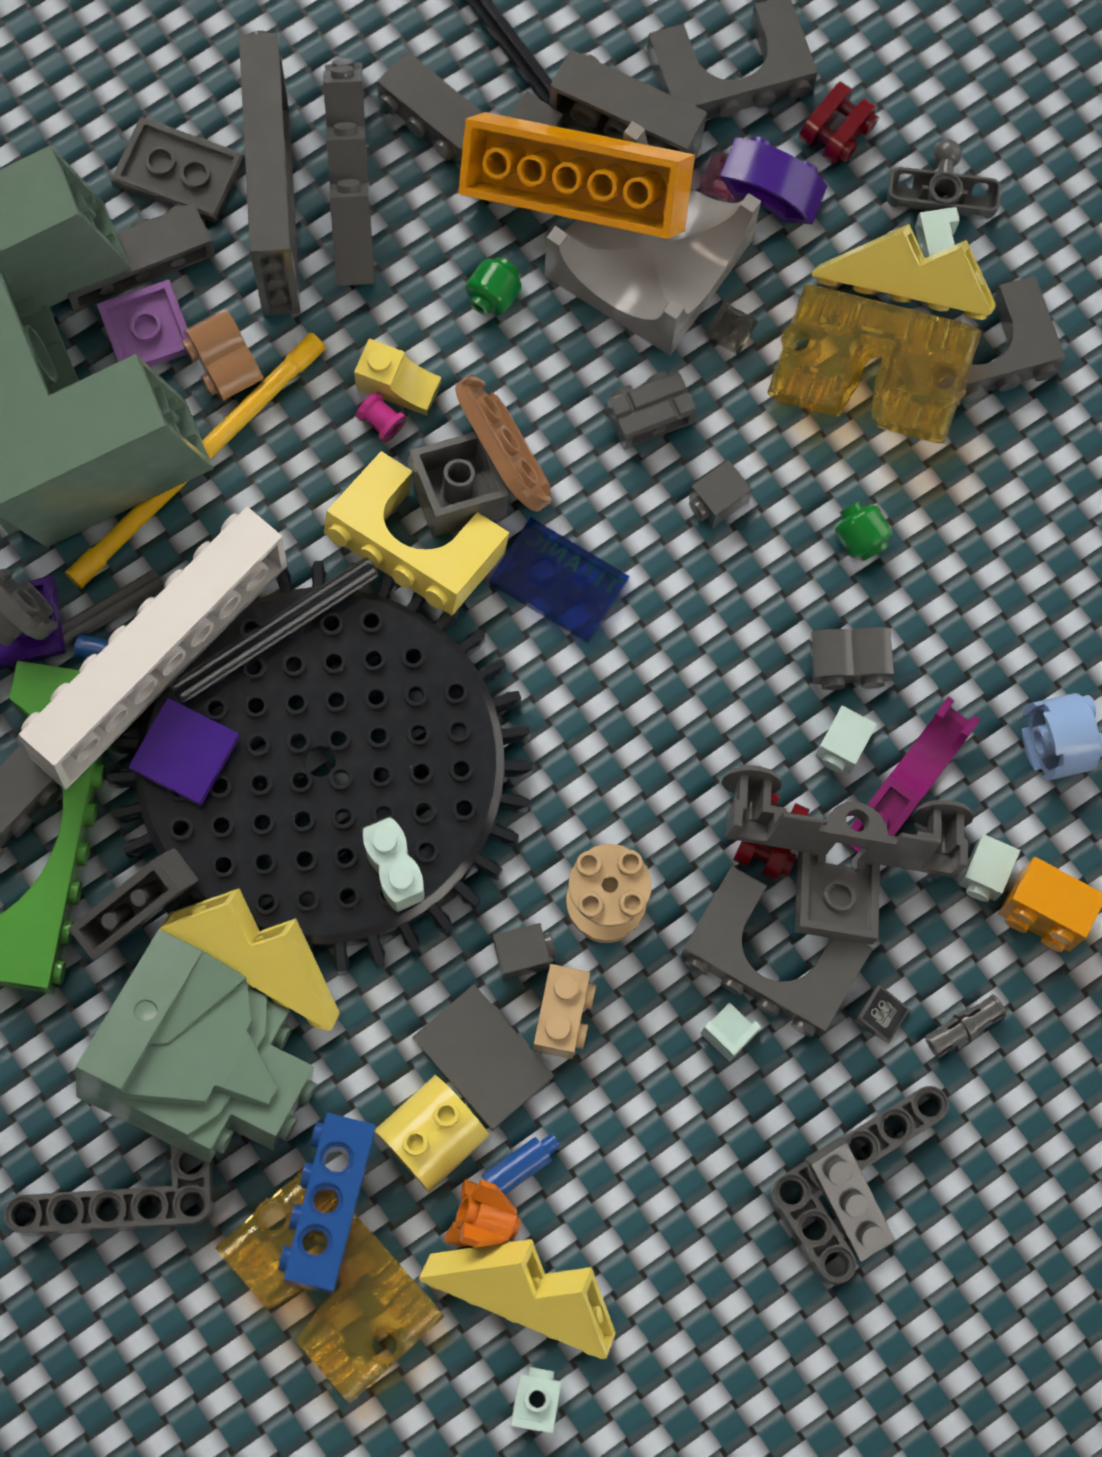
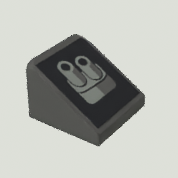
[854,985,910,1044]

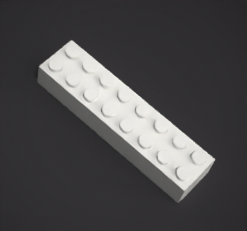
[18,507,287,790]

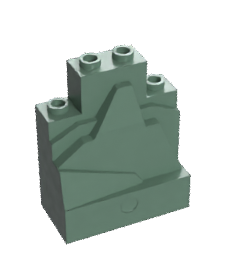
[75,929,317,1163]

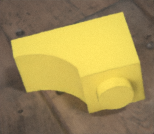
[354,339,441,416]

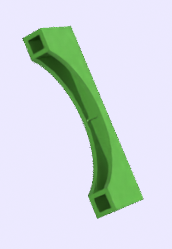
[0,661,110,995]

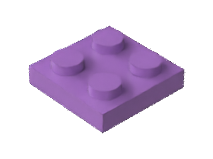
[97,279,187,367]

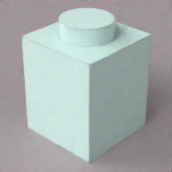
[816,706,877,774]
[958,834,1020,902]

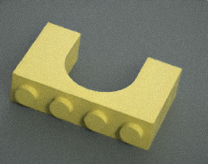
[324,451,509,615]

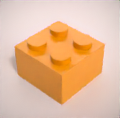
[998,856,1102,952]

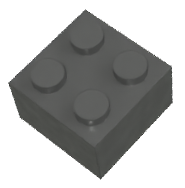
[408,432,510,538]

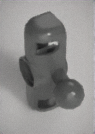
[887,139,1001,219]

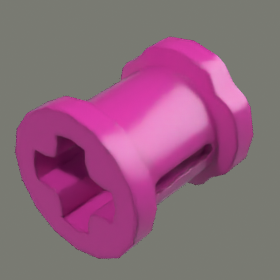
[355,392,407,443]

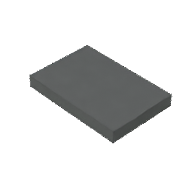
[111,116,245,223]
[412,984,554,1131]

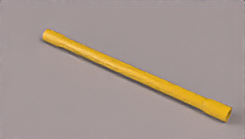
[65,332,326,589]

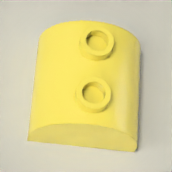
[375,1075,490,1192]

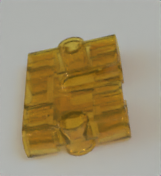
[767,285,982,444]
[215,1169,444,1404]

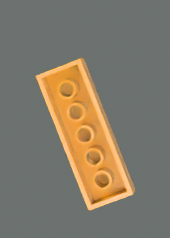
[458,112,695,239]

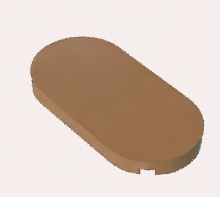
[455,375,552,512]

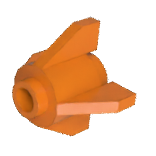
[445,1179,521,1248]

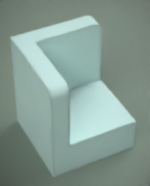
[700,1003,762,1062]

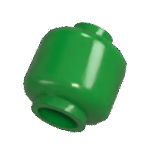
[466,257,522,316]
[834,501,892,561]

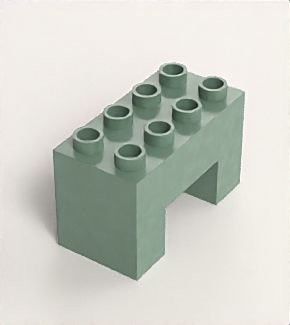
[0,145,214,548]

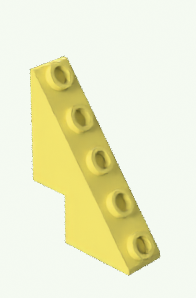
[812,224,996,320]
[160,888,340,1031]
[419,1239,616,1359]

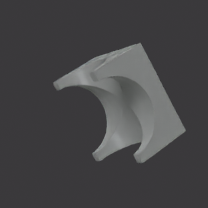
[545,121,761,356]

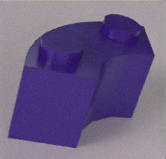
[720,137,828,225]

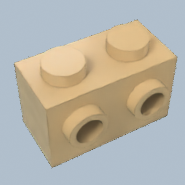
[533,964,596,1059]

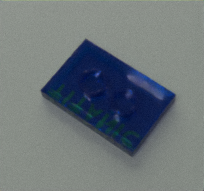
[489,517,630,643]

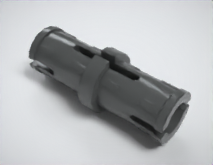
[924,994,1007,1058]

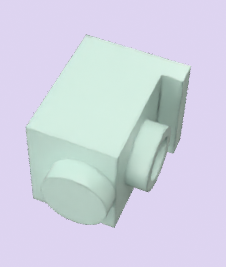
[511,1367,561,1433]

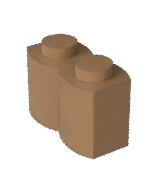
[182,309,264,400]

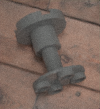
[0,569,58,646]

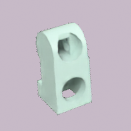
[914,207,960,258]

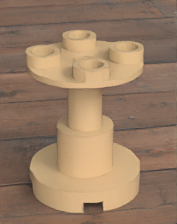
[566,844,651,943]

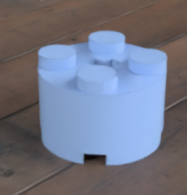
[1022,693,1102,781]

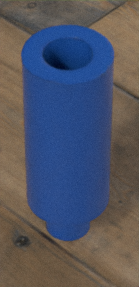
[481,1133,561,1195]

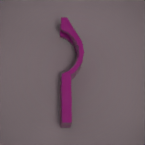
[846,696,981,853]

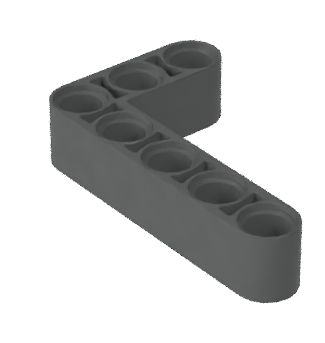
[769,1086,949,1285]
[4,1145,214,1236]

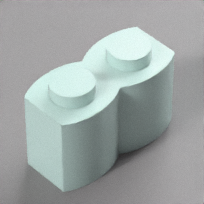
[363,817,424,912]

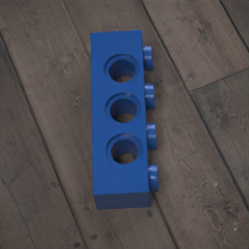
[278,1113,376,1295]

